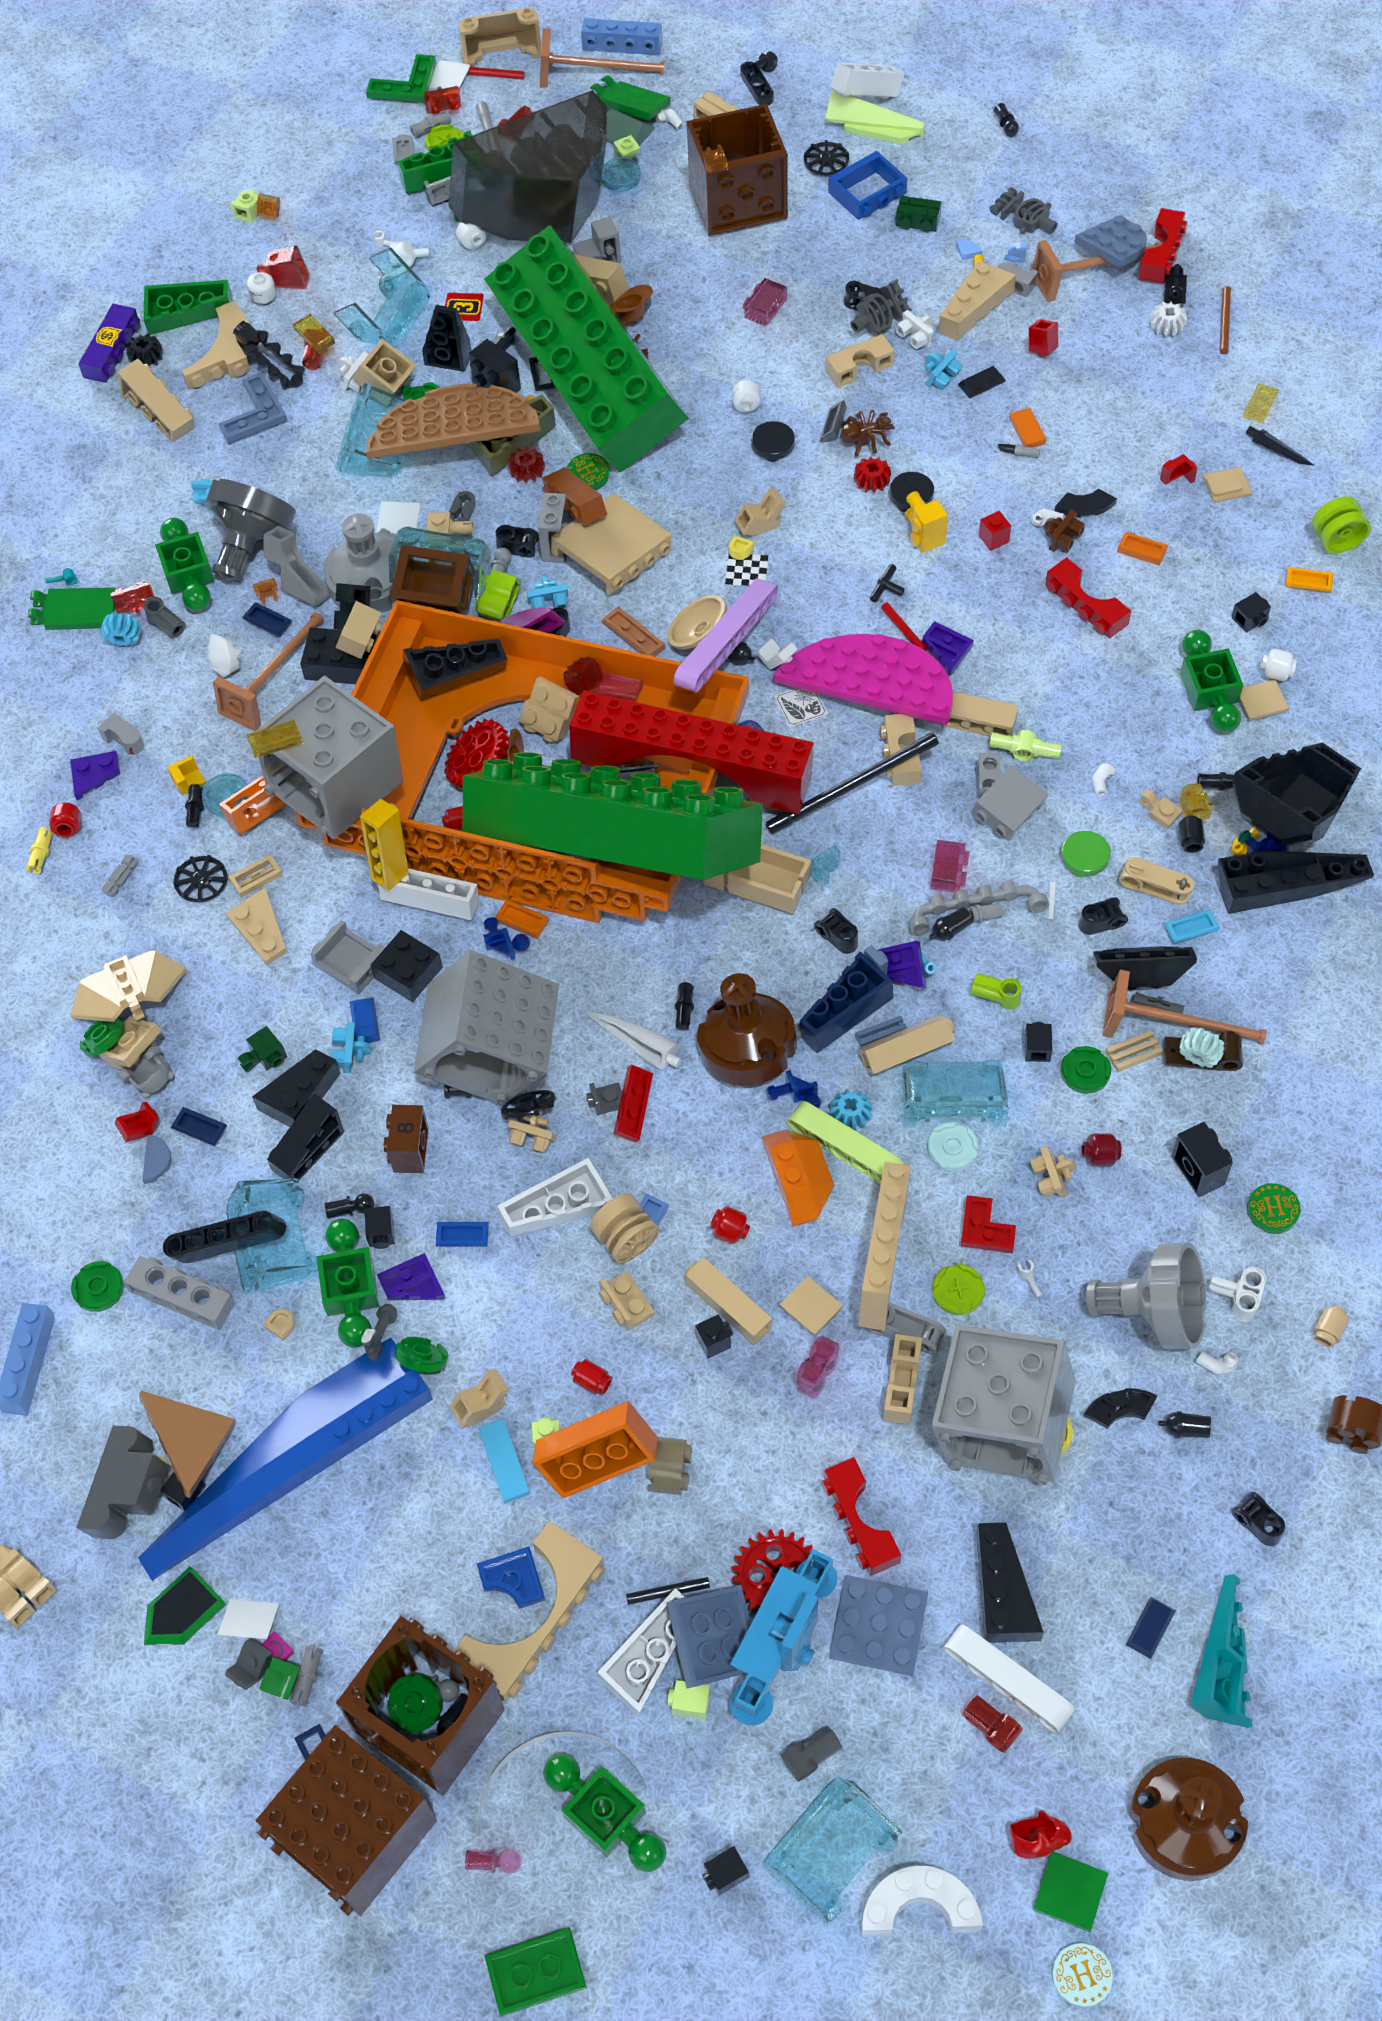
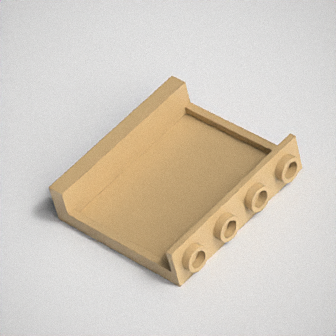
[551,493,672,595]

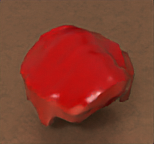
[1010,1810,1072,1859]

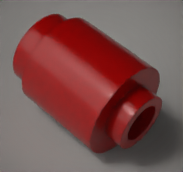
[442,806,463,831]
[571,1359,613,1396]

